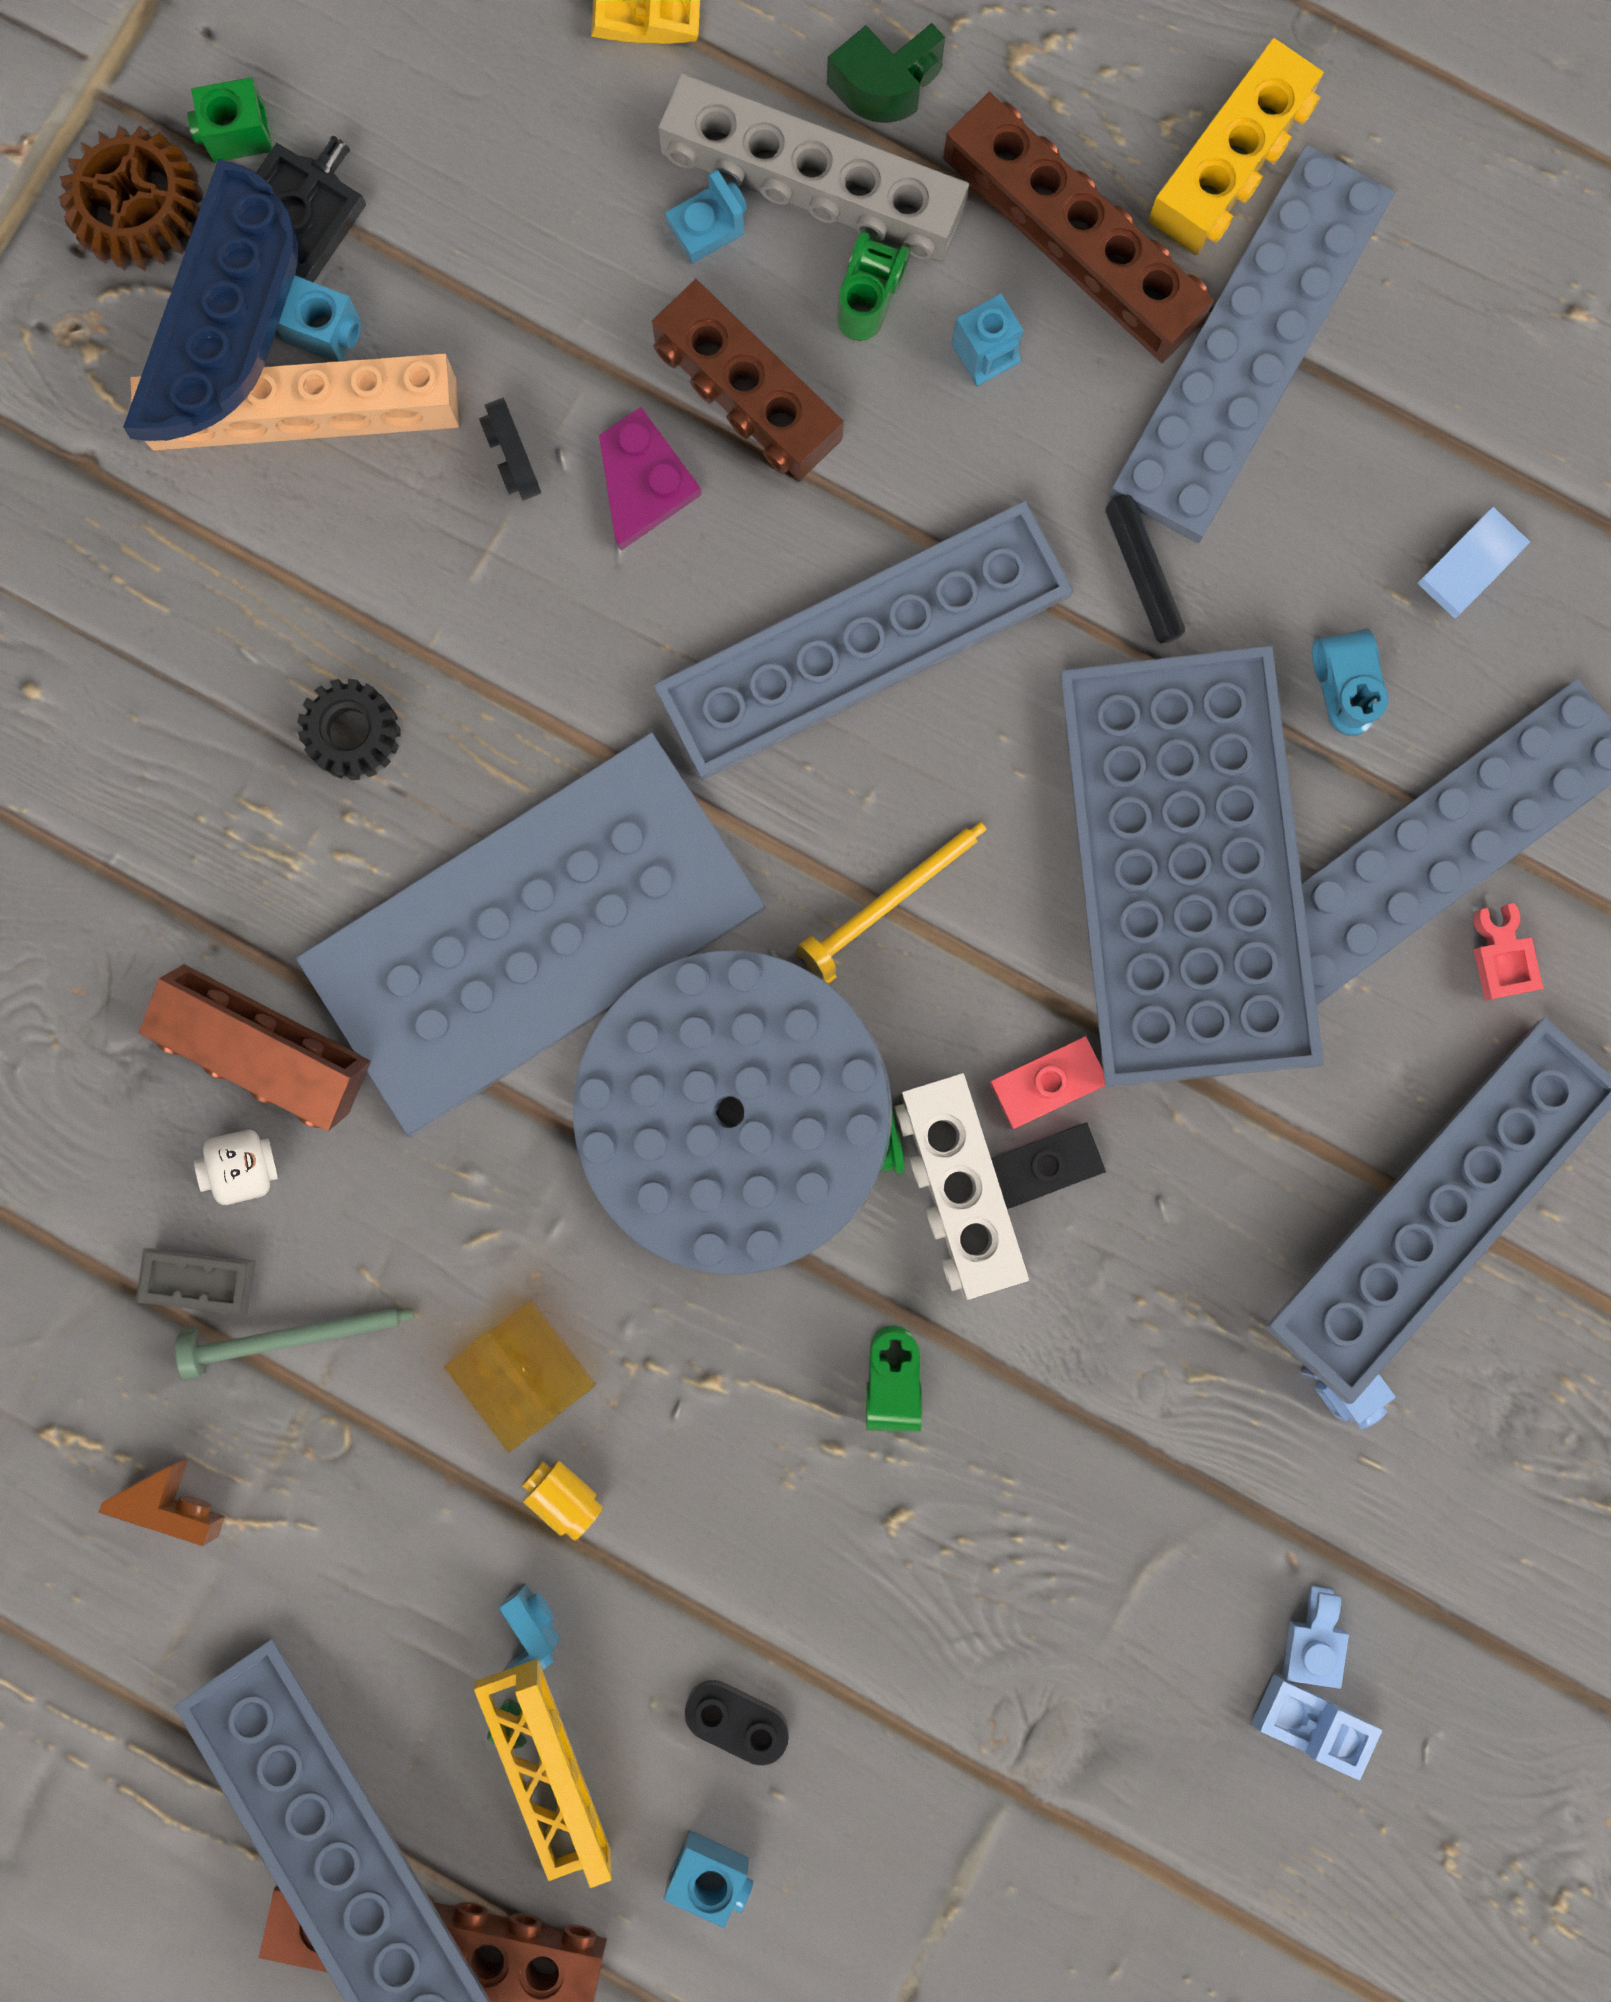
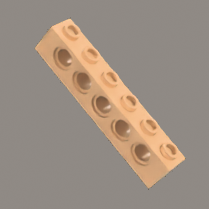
[130,354,459,451]

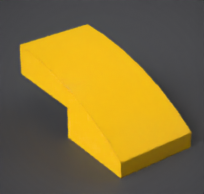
[591,0,700,44]

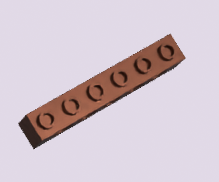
[943,91,1214,364]
[259,1885,607,2002]

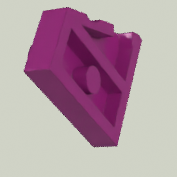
[599,407,702,551]

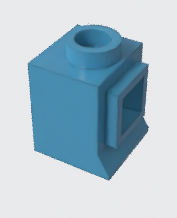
[951,293,1024,386]

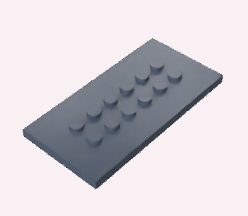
[296,732,766,1137]

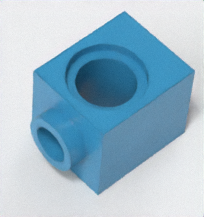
[276,275,361,362]
[663,1830,754,1928]

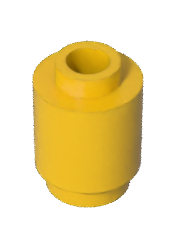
[521,1459,603,1541]

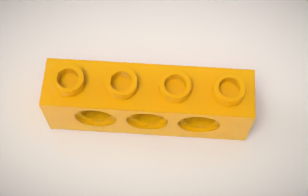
[1147,38,1324,255]

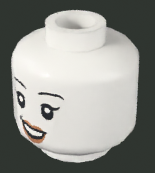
[194,1129,278,1205]

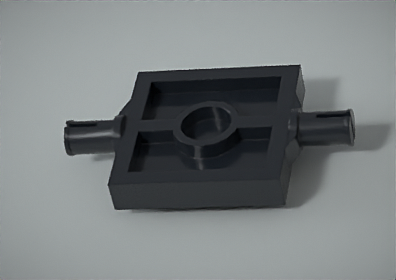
[256,136,366,283]

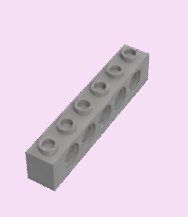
[658,73,969,262]

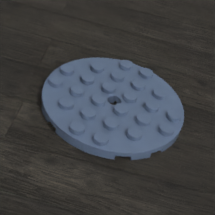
[573,951,892,1274]

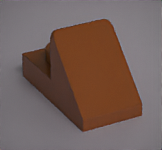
[98,1458,225,1546]

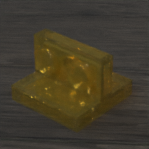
[444,1299,597,1453]

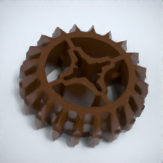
[59,125,204,271]

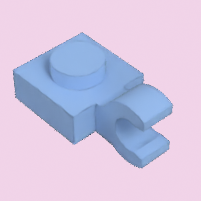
[1282,1585,1349,1689]

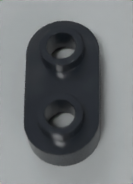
[479,397,542,501]
[685,1680,789,1765]

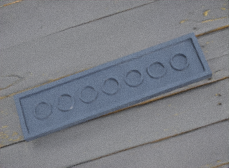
[1109,144,1396,544]
[654,501,1073,781]
[1302,678,1611,1005]
[1264,1017,1611,1404]
[174,1639,491,2002]

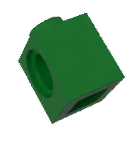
[187,77,273,163]

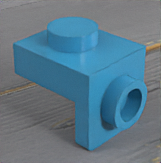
[499,1584,560,1671]

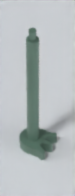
[175,1308,415,1380]

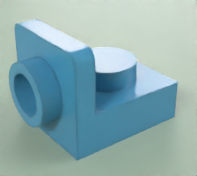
[665,170,747,264]

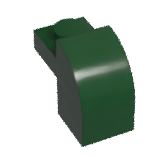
[827,23,945,123]

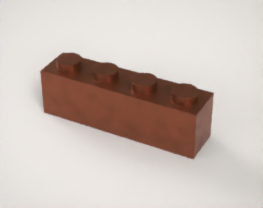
[139,964,371,1131]

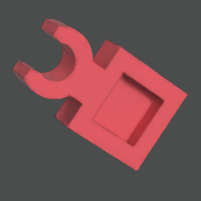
[1473,903,1544,1001]

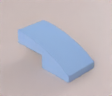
[1417,507,1530,619]
[1251,1674,1383,1781]

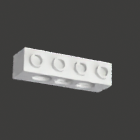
[894,1073,1029,1300]

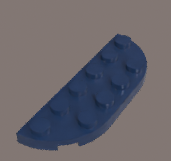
[123,159,298,441]

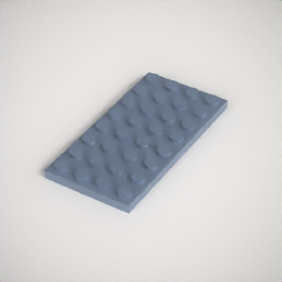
[1061,645,1324,1088]

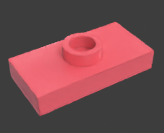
[989,1036,1105,1130]

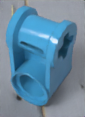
[1312,628,1389,736]

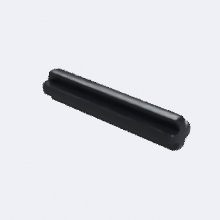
[1105,495,1185,644]

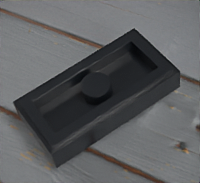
[991,1122,1106,1209]

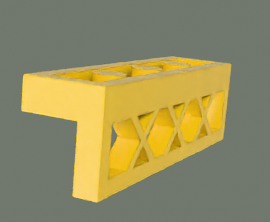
[474,1659,612,1888]

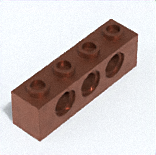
[652,279,844,482]

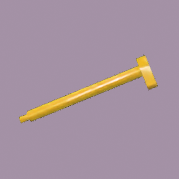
[795,822,986,983]

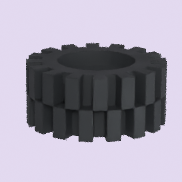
[297,678,401,780]

